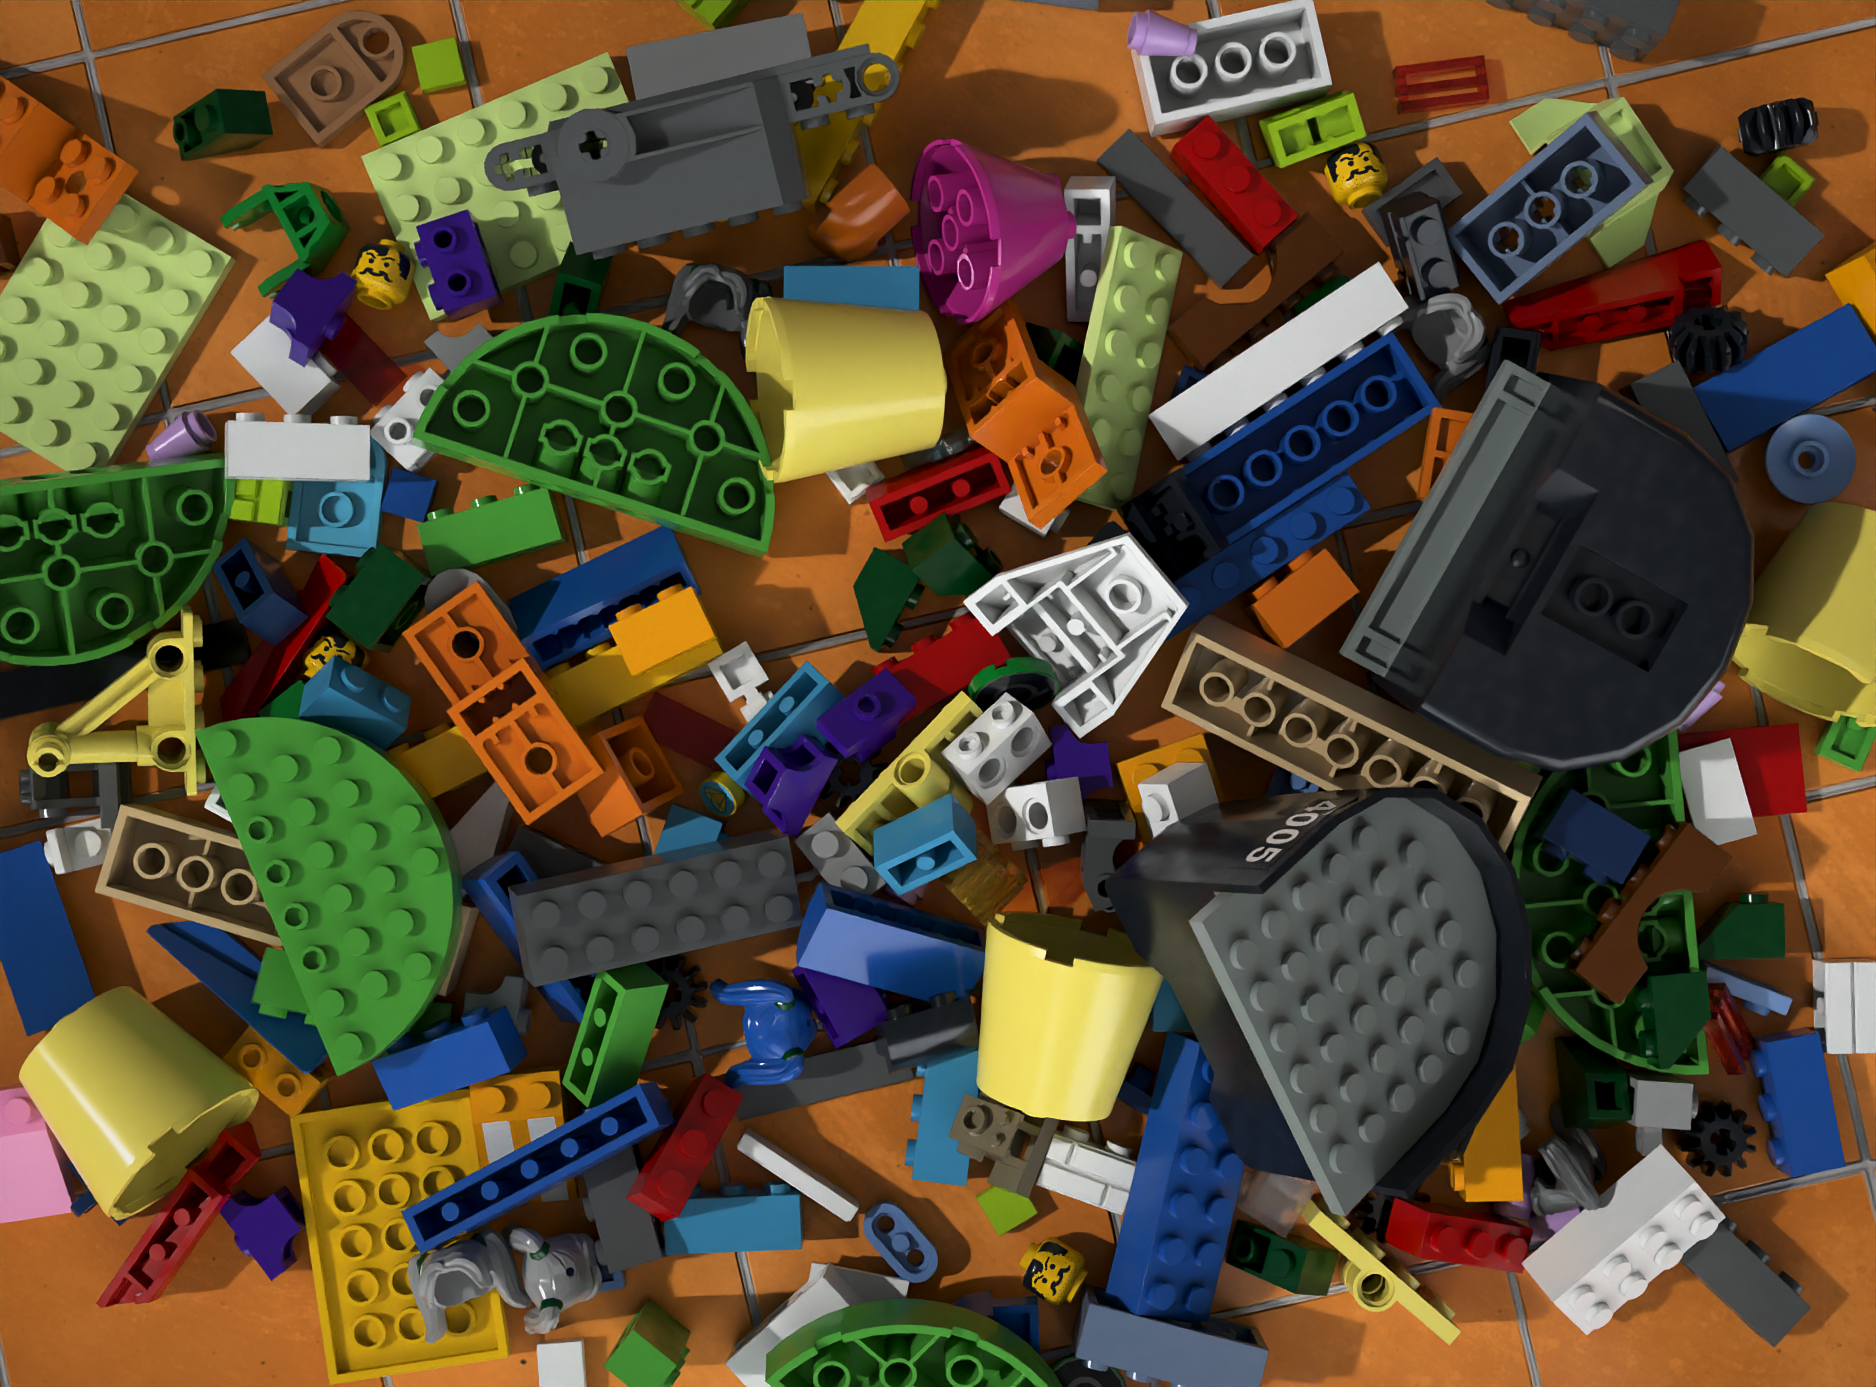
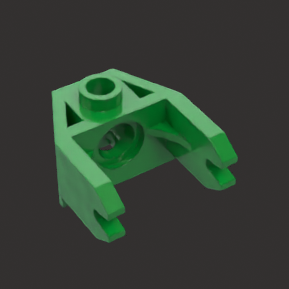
[220,182,350,299]

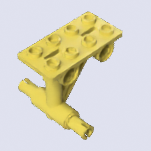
[27,605,206,796]

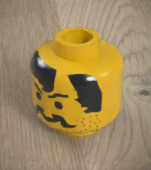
[1323,140,1389,210]
[351,239,416,310]
[301,628,370,680]
[1018,1237,1089,1306]

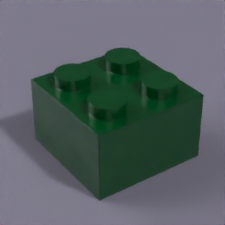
[326,543,434,653]

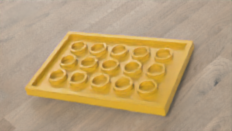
[290,1086,511,1385]

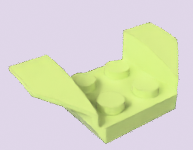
[1509,97,1674,269]

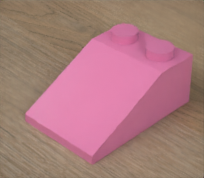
[0,1083,77,1223]

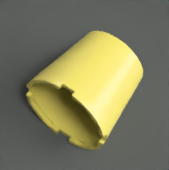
[745,296,947,483]
[1732,502,1876,727]
[976,911,1164,1121]
[19,986,259,1220]

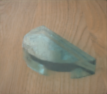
[900,425,975,469]

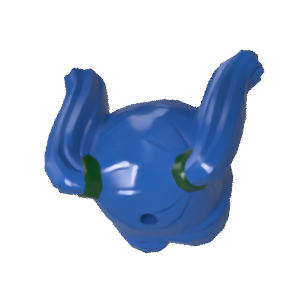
[709,978,818,1089]

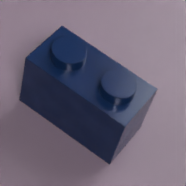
[212,537,309,647]
[1532,787,1651,886]

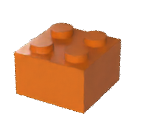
[1242,548,1359,649]
[576,715,685,838]

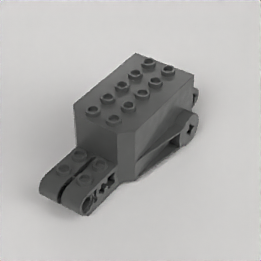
[484,43,900,260]

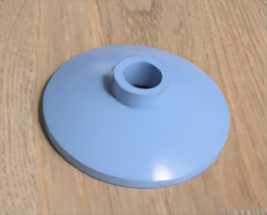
[1764,414,1856,504]

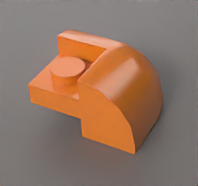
[807,162,911,262]

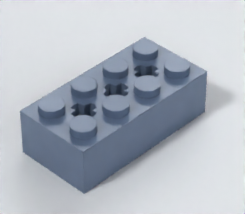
[1448,110,1654,305]
[1071,1283,1269,1387]

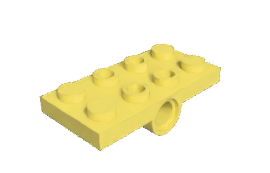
[835,691,984,858]
[1295,1194,1462,1346]

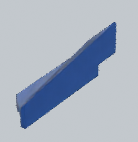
[146,921,329,1074]

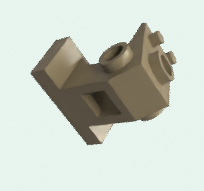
[948,1091,1060,1198]

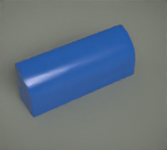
[1693,303,1876,455]
[508,526,702,670]
[0,840,95,1036]
[462,851,597,1023]
[796,882,986,1001]

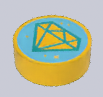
[698,771,745,818]

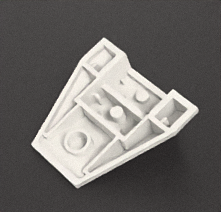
[963,532,1189,739]

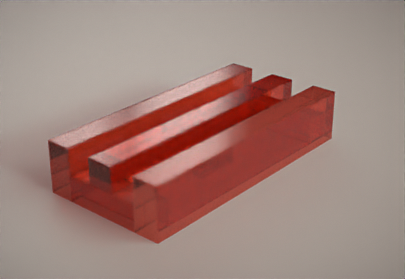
[1392,55,1490,115]
[1703,983,1754,1075]

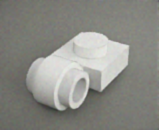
[707,641,774,723]

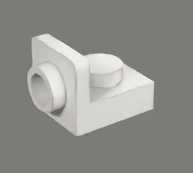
[44,818,114,875]

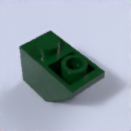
[173,89,273,161]
[902,512,1004,596]
[853,547,926,653]
[1633,967,1711,1070]
[1554,1037,1632,1129]
[1226,1220,1339,1296]

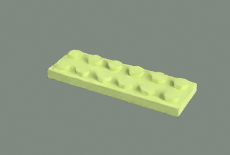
[1059,226,1183,512]

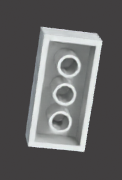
[1131,0,1332,137]
[1521,1144,1726,1335]

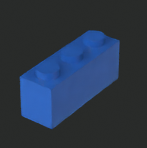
[372,1005,527,1111]
[1749,1027,1846,1177]

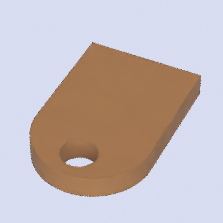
[262,10,407,149]

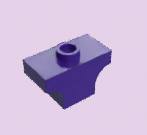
[269,268,357,368]
[816,668,916,763]
[1044,725,1113,802]
[744,733,839,837]
[220,1185,306,1281]

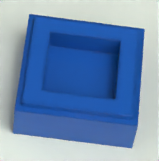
[381,467,439,523]

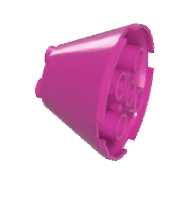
[910,139,1077,325]

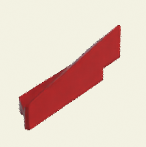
[1503,240,1722,351]
[220,553,356,722]
[96,1121,261,1308]

